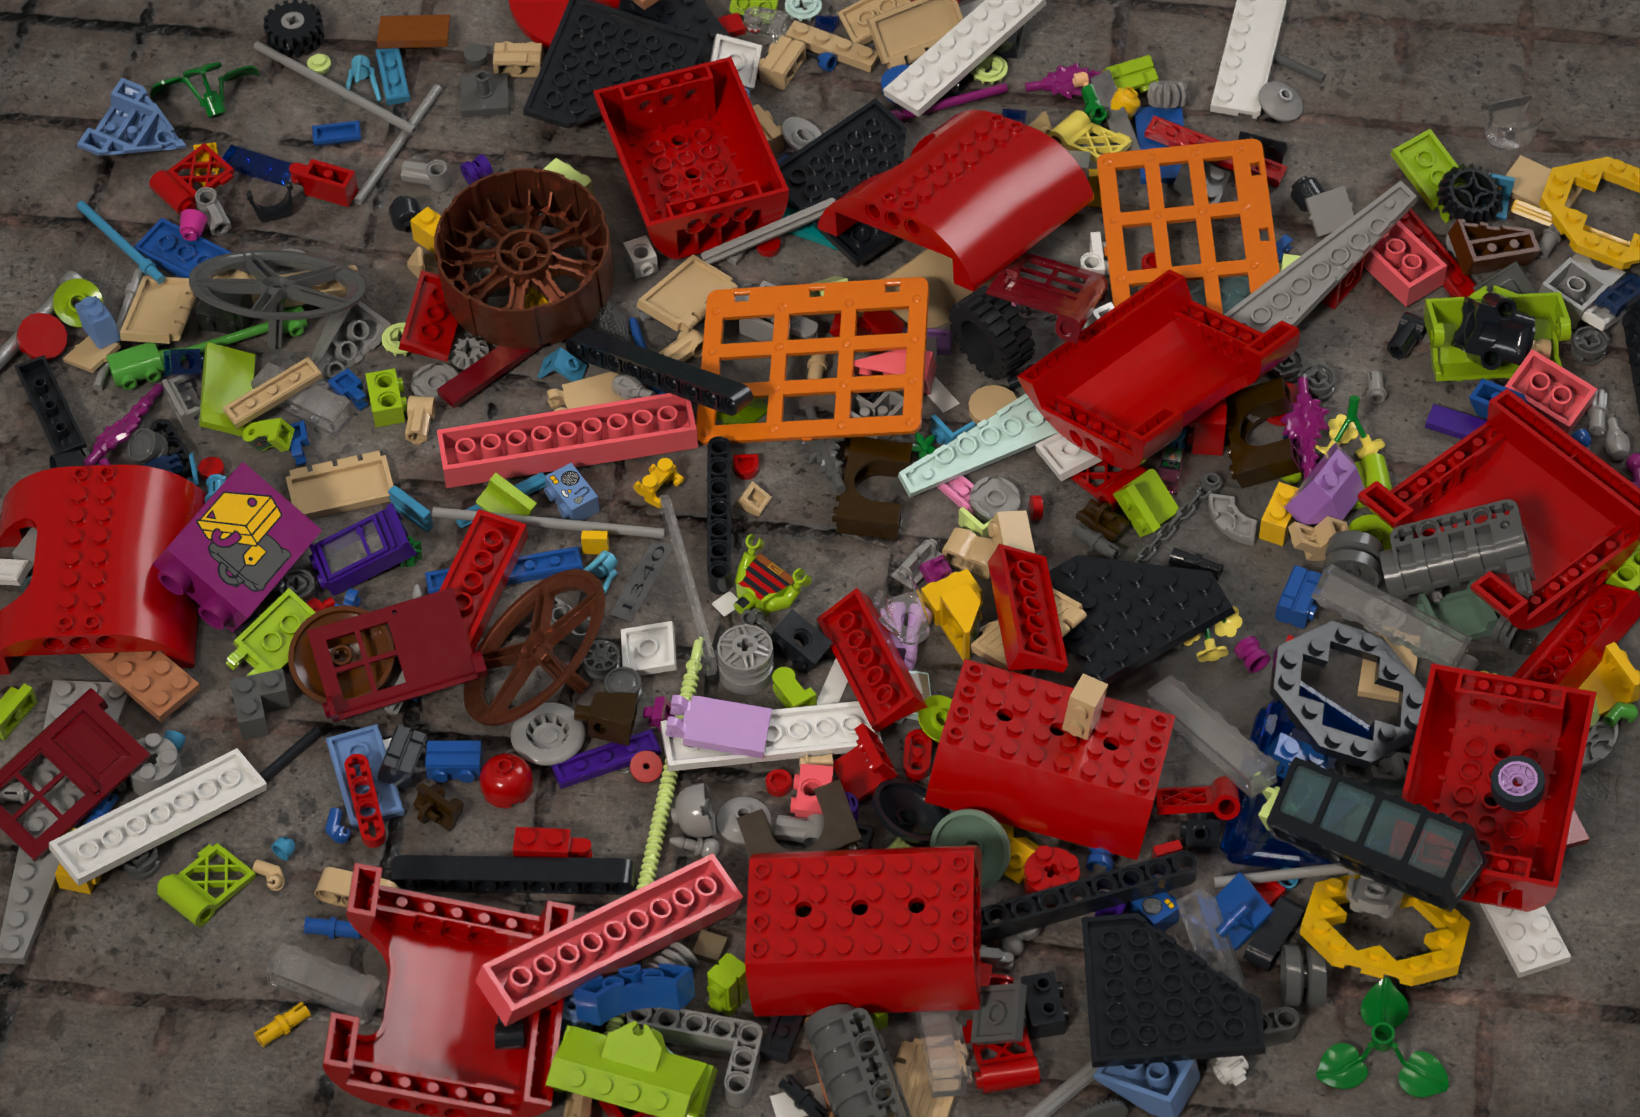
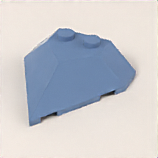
[77,77,186,156]

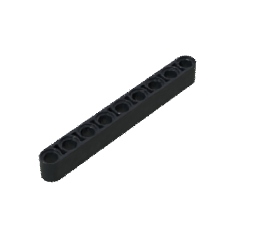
[565,327,753,416]
[981,851,1197,944]
[390,855,636,895]

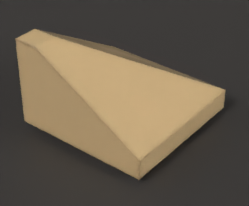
[407,247,425,279]
[733,481,772,516]

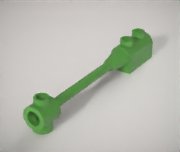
[106,305,308,390]

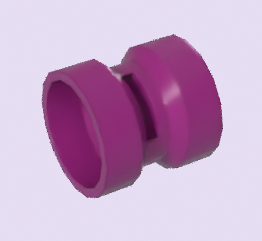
[1234,636,1271,673]

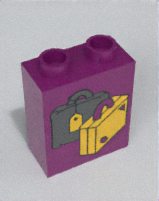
[152,462,322,633]

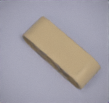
[314,867,399,908]

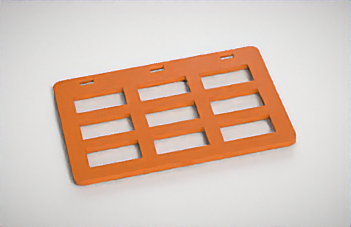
[1097,139,1280,314]
[696,277,930,445]

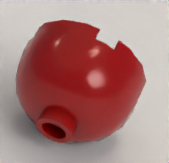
[479,753,534,808]

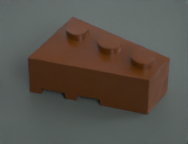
[1448,219,1540,276]

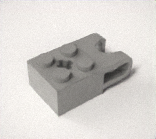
[1539,253,1626,330]

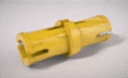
[254,1002,311,1048]

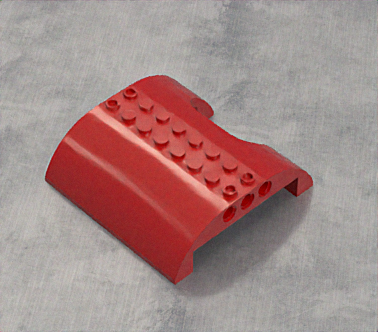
[818,110,1094,292]
[1017,269,1300,470]
[1358,388,1640,630]
[0,464,207,675]
[322,863,575,1117]

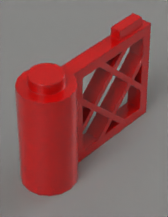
[149,143,235,215]
[1069,461,1148,512]
[1156,776,1240,820]
[962,1020,1040,1094]

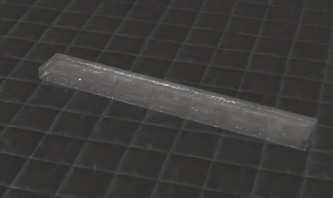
[660,494,717,676]

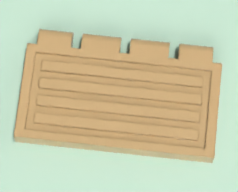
[866,0,963,69]
[636,255,738,332]
[120,275,197,344]
[286,450,393,519]
[971,588,1087,673]
[885,1038,969,1117]

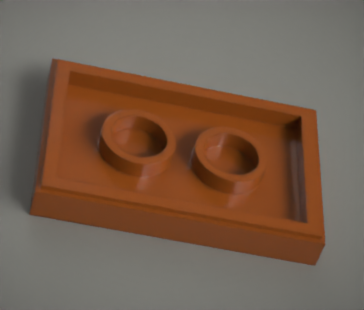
[377,14,451,49]

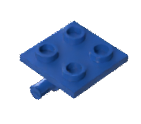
[1202,872,1274,951]

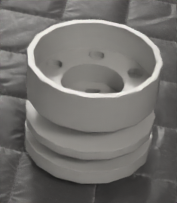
[717,624,774,696]

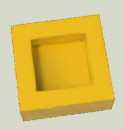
[581,531,609,554]

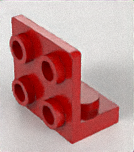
[833,723,898,803]

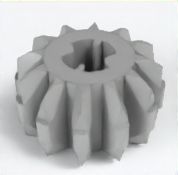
[1148,80,1188,108]

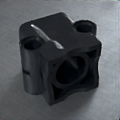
[1451,292,1535,370]

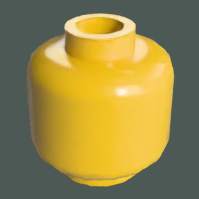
[1111,86,1141,121]

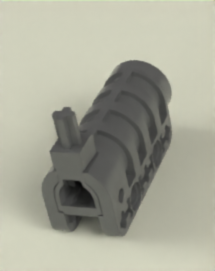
[1380,499,1536,602]
[804,1004,912,1117]

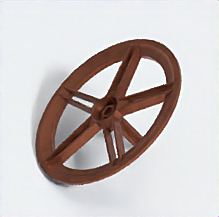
[463,569,605,726]

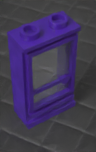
[309,503,417,596]

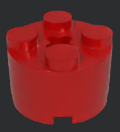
[1023,845,1080,908]

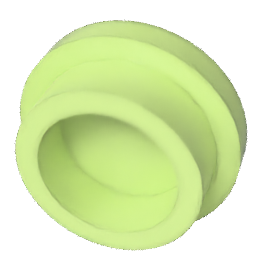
[307,54,331,75]

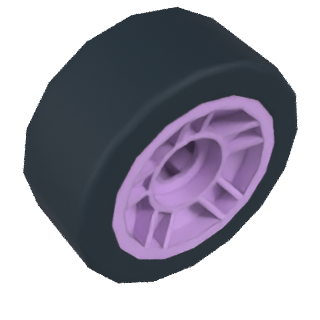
[1491,755,1545,812]

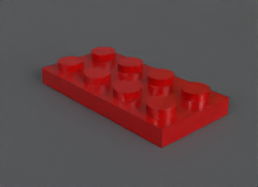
[399,270,469,362]

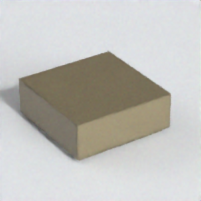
[692,930,728,965]

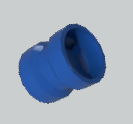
[1086,847,1116,872]

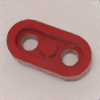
[903,729,932,780]

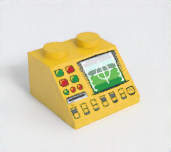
[940,583,983,662]

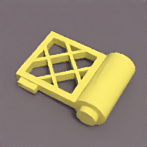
[1047,110,1132,163]

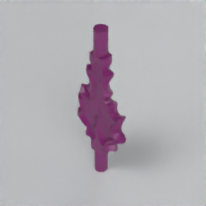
[1025,63,1104,99]
[1281,377,1330,481]
[84,384,164,466]

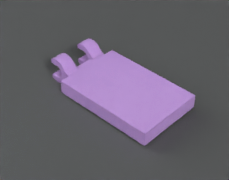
[665,695,772,759]

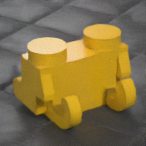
[633,458,684,509]

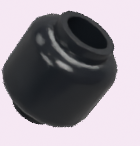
[1290,176,1326,212]
[389,195,421,233]

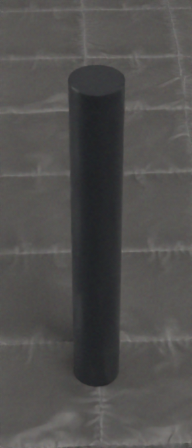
[259,726,322,782]

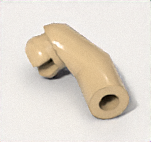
[253,859,285,891]

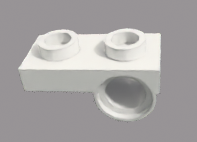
[1080,232,1109,283]

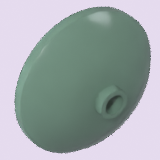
[930,809,1011,890]

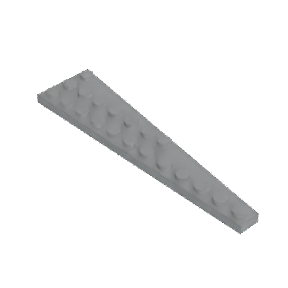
[1222,181,1418,400]
[0,680,130,964]

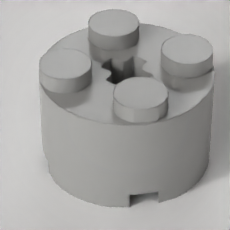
[128,733,183,796]

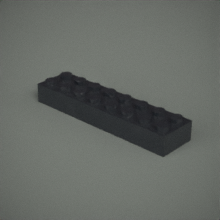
[15,355,87,455]

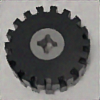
[263,0,325,58]

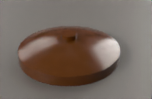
[288,605,396,705]

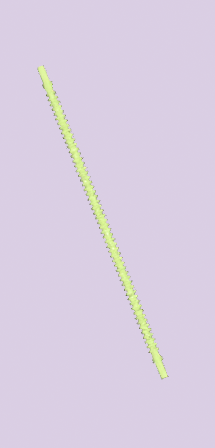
[603,639,704,1035]

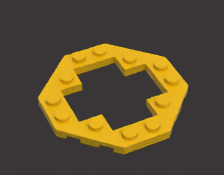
[1539,157,1640,270]
[1299,875,1470,986]

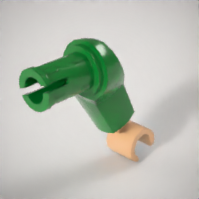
[1072,72,1107,125]

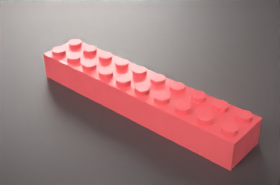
[437,393,698,488]
[475,853,743,1027]

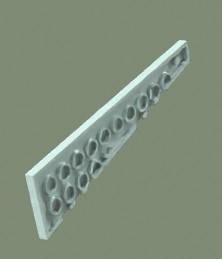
[898,394,1059,498]

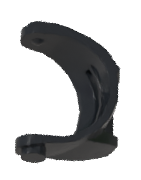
[246,181,293,223]

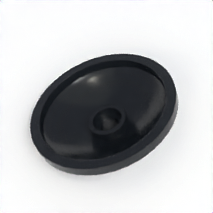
[872,779,947,844]

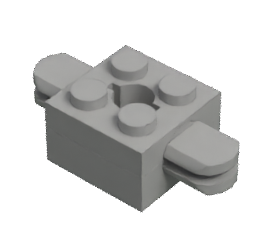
[736,280,818,342]

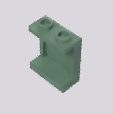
[1414,579,1498,649]

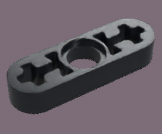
[150,419,192,479]

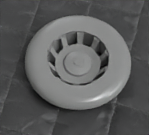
[511,702,586,765]

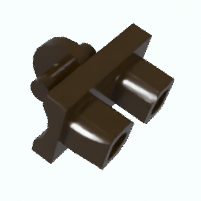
[1076,498,1129,543]
[413,782,464,832]

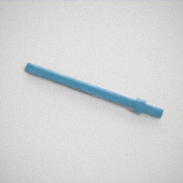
[76,201,166,284]

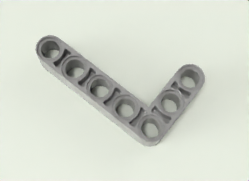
[626,1008,763,1107]

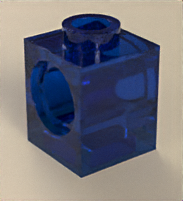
[164,349,204,377]

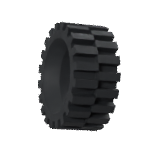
[948,285,1035,380]

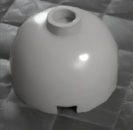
[671,783,716,838]

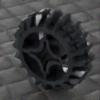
[1436,163,1504,224]

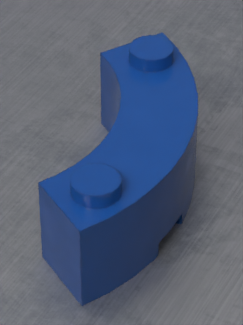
[573,963,696,1026]

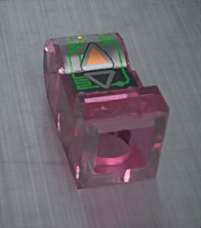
[1156,446,1184,495]

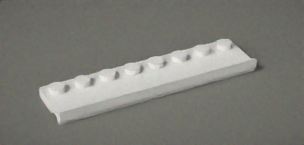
[1210,0,1287,119]

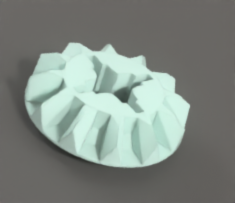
[785,0,822,22]

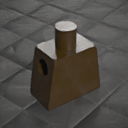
[574,692,638,746]

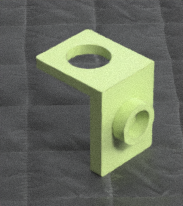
[958,507,992,538]

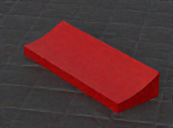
[439,509,528,653]
[988,544,1068,673]
[1512,583,1640,689]
[816,588,928,733]

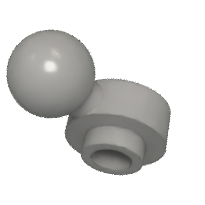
[1001,911,1041,957]

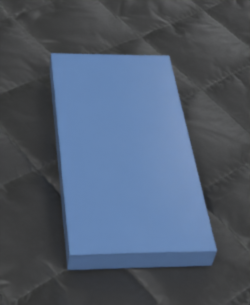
[326,724,405,830]

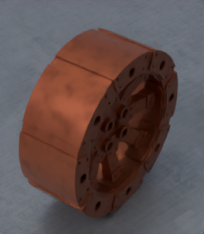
[434,168,614,349]

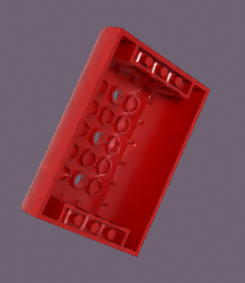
[593,57,789,260]
[925,659,1176,860]
[1388,663,1597,912]
[745,845,982,1017]

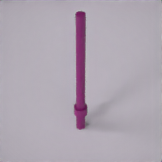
[890,83,1008,122]

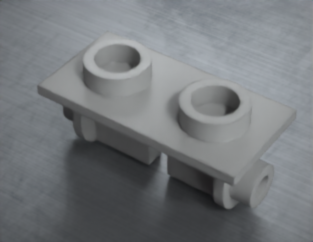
[891,538,942,590]

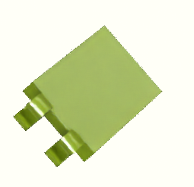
[1390,129,1465,223]
[226,588,316,676]

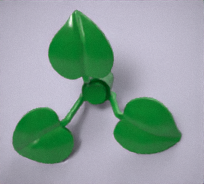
[150,62,260,118]
[1316,977,1449,1098]

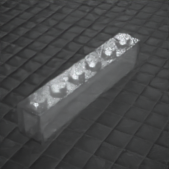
[1311,564,1473,668]
[1146,675,1277,798]

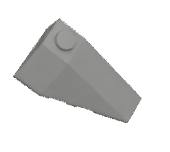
[311,297,391,392]

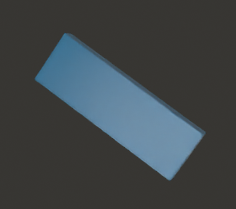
[375,48,410,106]

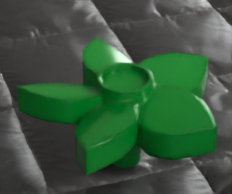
[913,432,936,460]

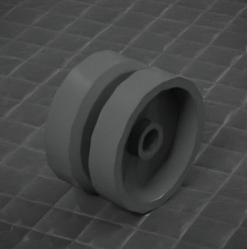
[1322,531,1384,594]
[1280,944,1328,1007]

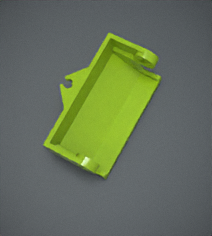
[1424,285,1571,382]
[545,1021,718,1117]

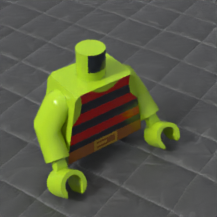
[733,534,812,616]

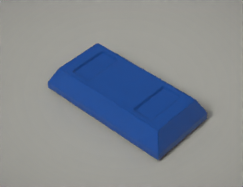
[312,121,361,146]

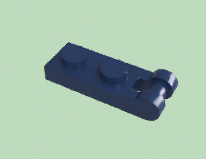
[1595,273,1640,317]

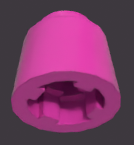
[179,209,208,241]

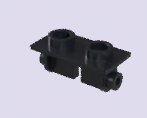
[1238,131,1288,164]

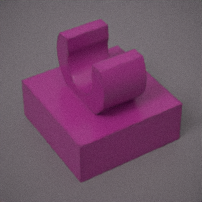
[919,555,953,584]
[642,696,675,732]

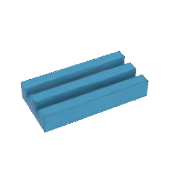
[388,485,433,533]

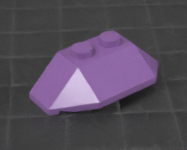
[1284,442,1365,525]

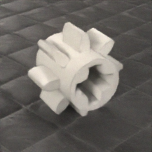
[1213,1056,1249,1086]

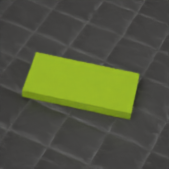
[199,342,255,437]

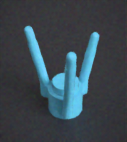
[343,55,381,101]
[583,551,618,594]

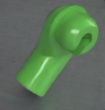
[1603,702,1638,727]

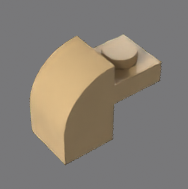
[1288,516,1349,561]

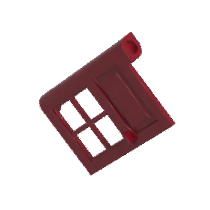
[986,252,1108,344]
[307,587,488,723]
[0,688,151,862]

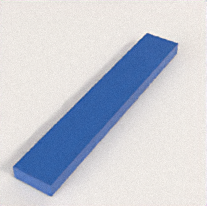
[425,546,583,594]

